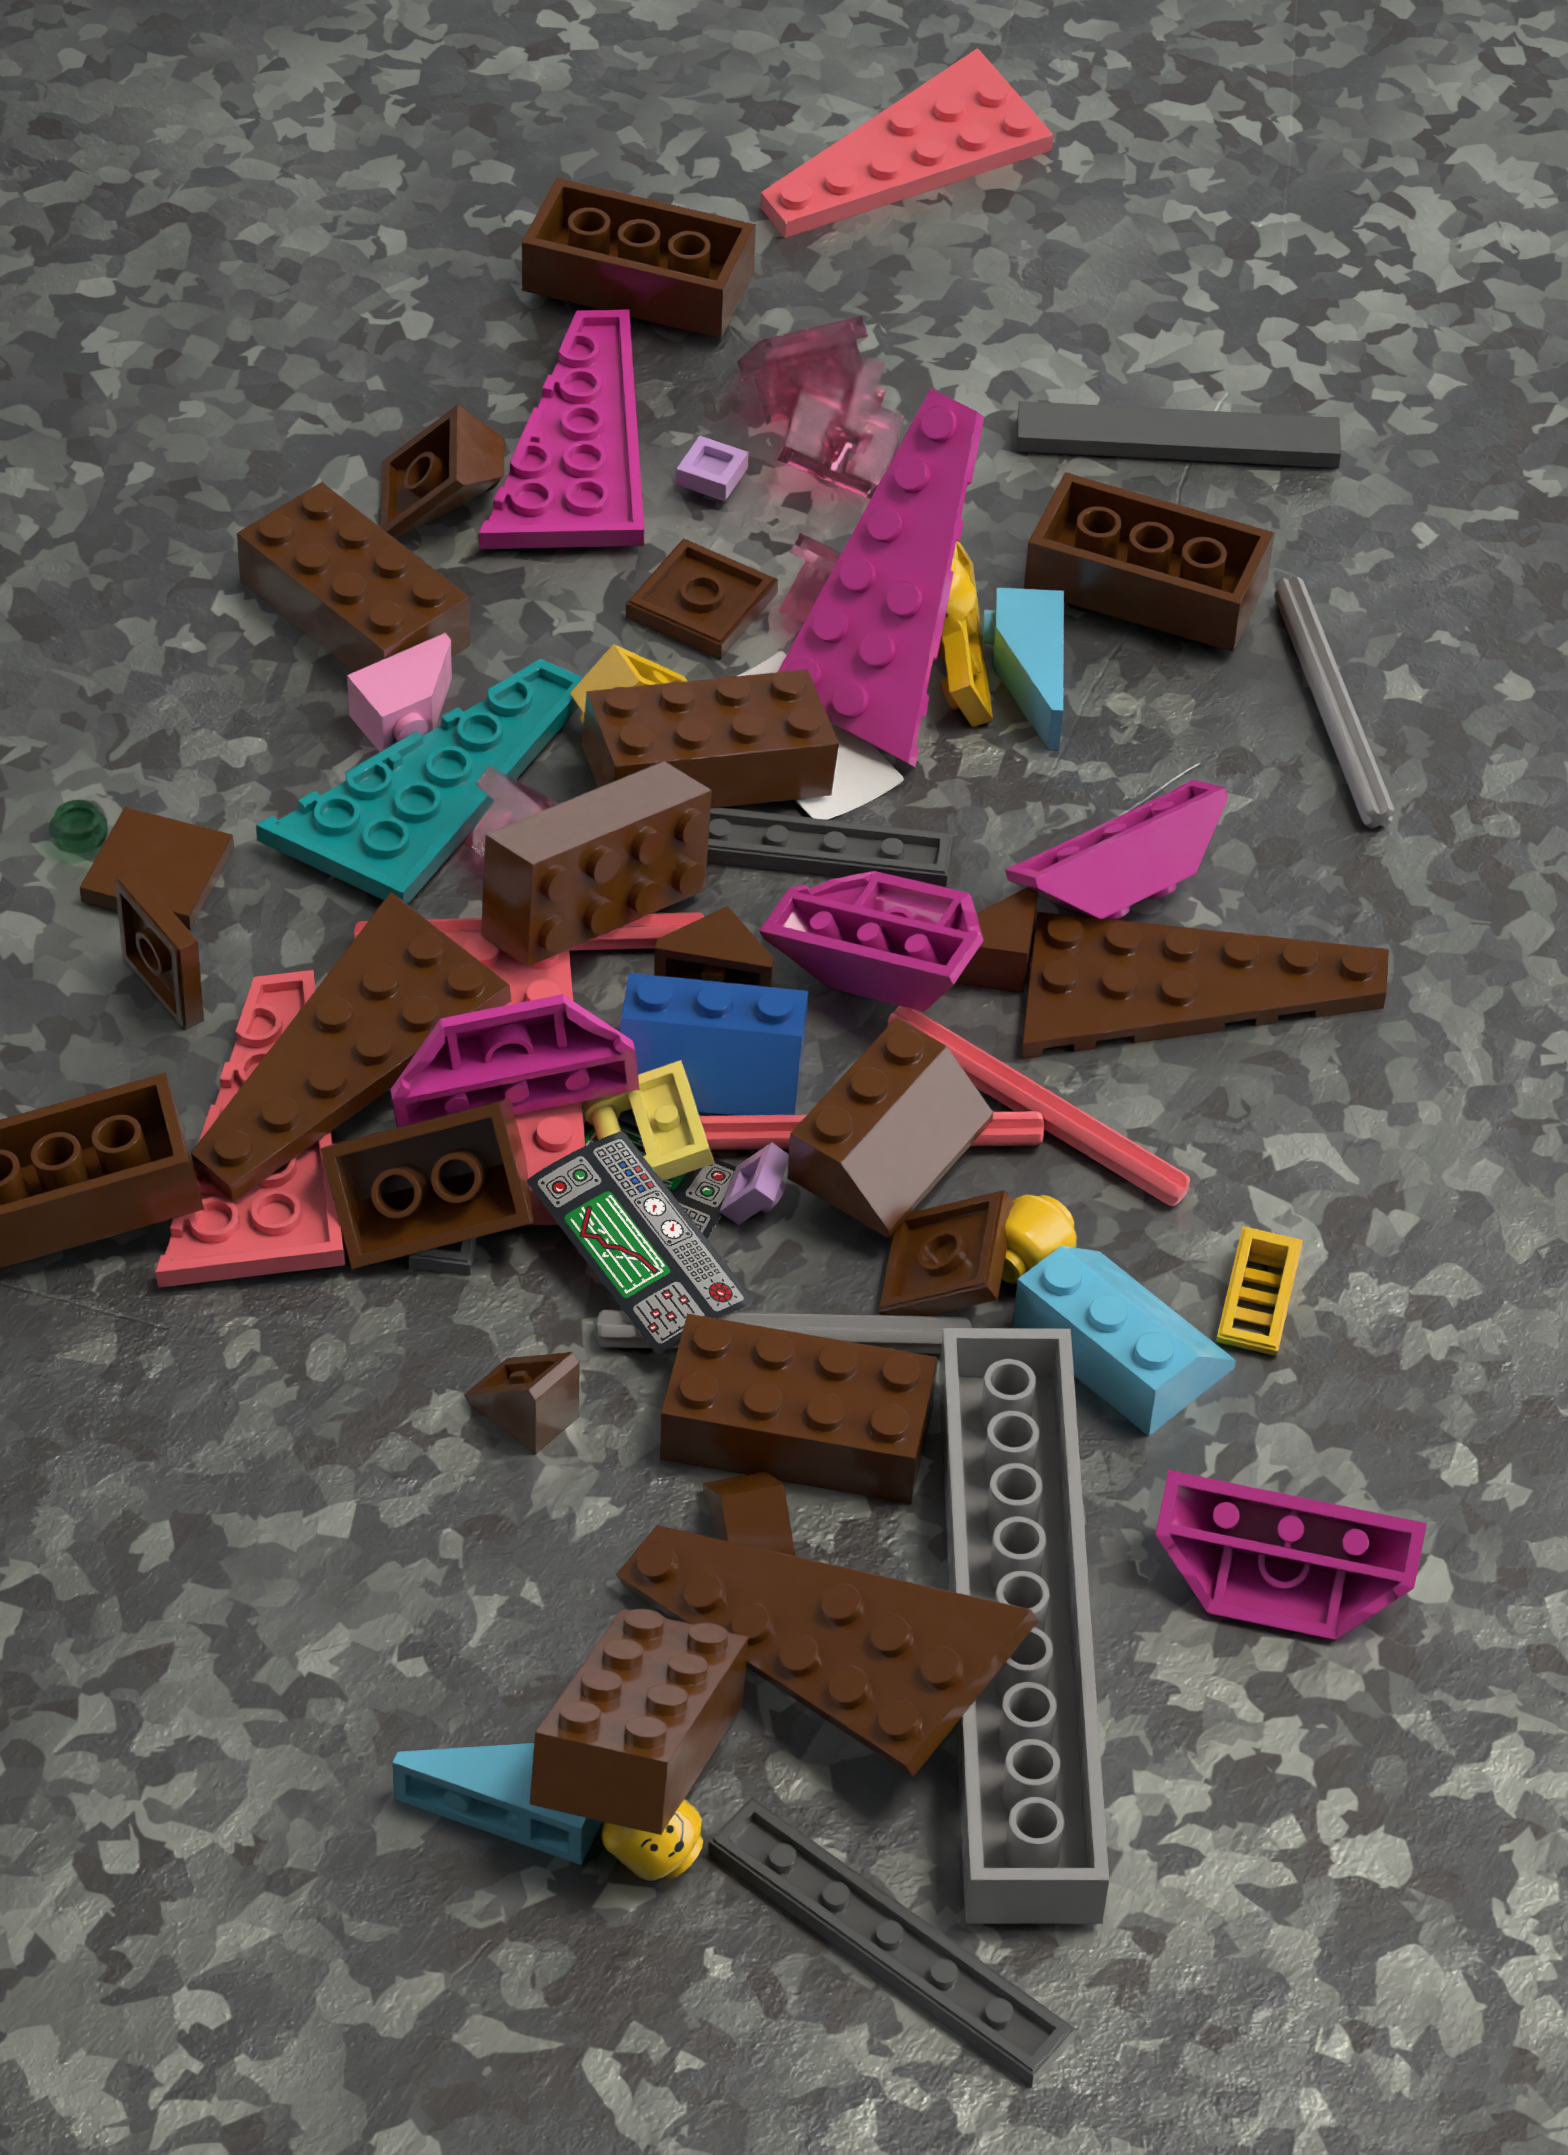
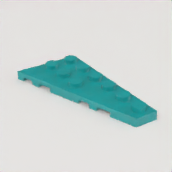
[256,659,583,905]

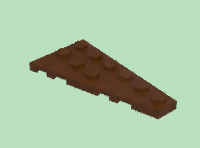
[191,892,512,1202]
[1021,912,1389,1059]
[616,1525,1038,1777]

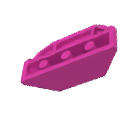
[1005,780,1228,920]
[759,871,984,1012]
[390,994,640,1127]
[1155,1470,1427,1640]

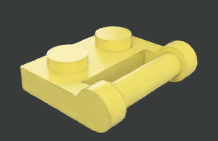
[582,1060,714,1181]

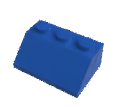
[620,973,808,1116]

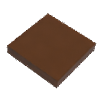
[626,538,778,659]
[80,807,234,930]
[115,867,204,1030]
[878,1190,1014,1316]

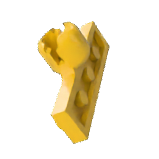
[938,541,993,728]

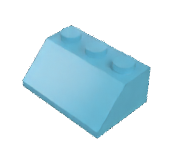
[1013,1246,1236,1436]

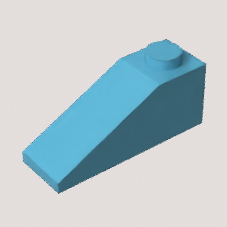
[982,588,1064,750]
[392,1743,602,1865]

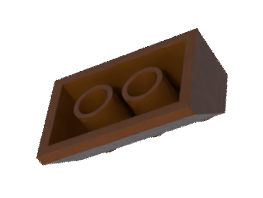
[787,1017,993,1238]
[320,1098,533,1269]

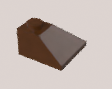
[380,404,505,539]

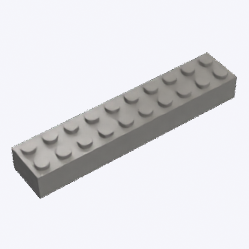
[939,1328,1109,1924]

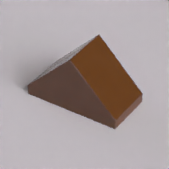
[955,887,1038,993]
[654,906,774,987]
[464,1352,580,1454]
[703,1471,796,1556]

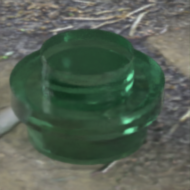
[49,800,108,854]

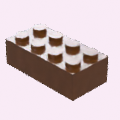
[522,178,756,338]
[1024,472,1275,652]
[237,482,470,672]
[581,669,839,808]
[481,761,712,967]
[0,1072,204,1268]
[660,1313,938,1504]
[529,1609,749,1835]

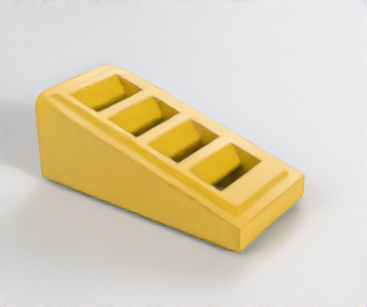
[1216,1226,1303,1356]

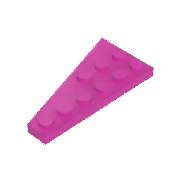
[479,310,644,549]
[778,388,984,768]

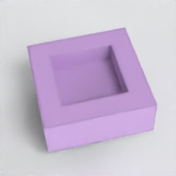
[676,436,749,501]
[719,1142,789,1225]

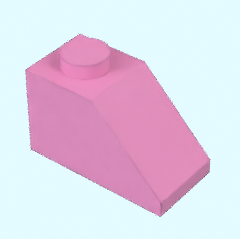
[347,633,452,752]

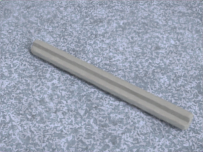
[1274,576,1394,829]
[597,1310,972,1354]

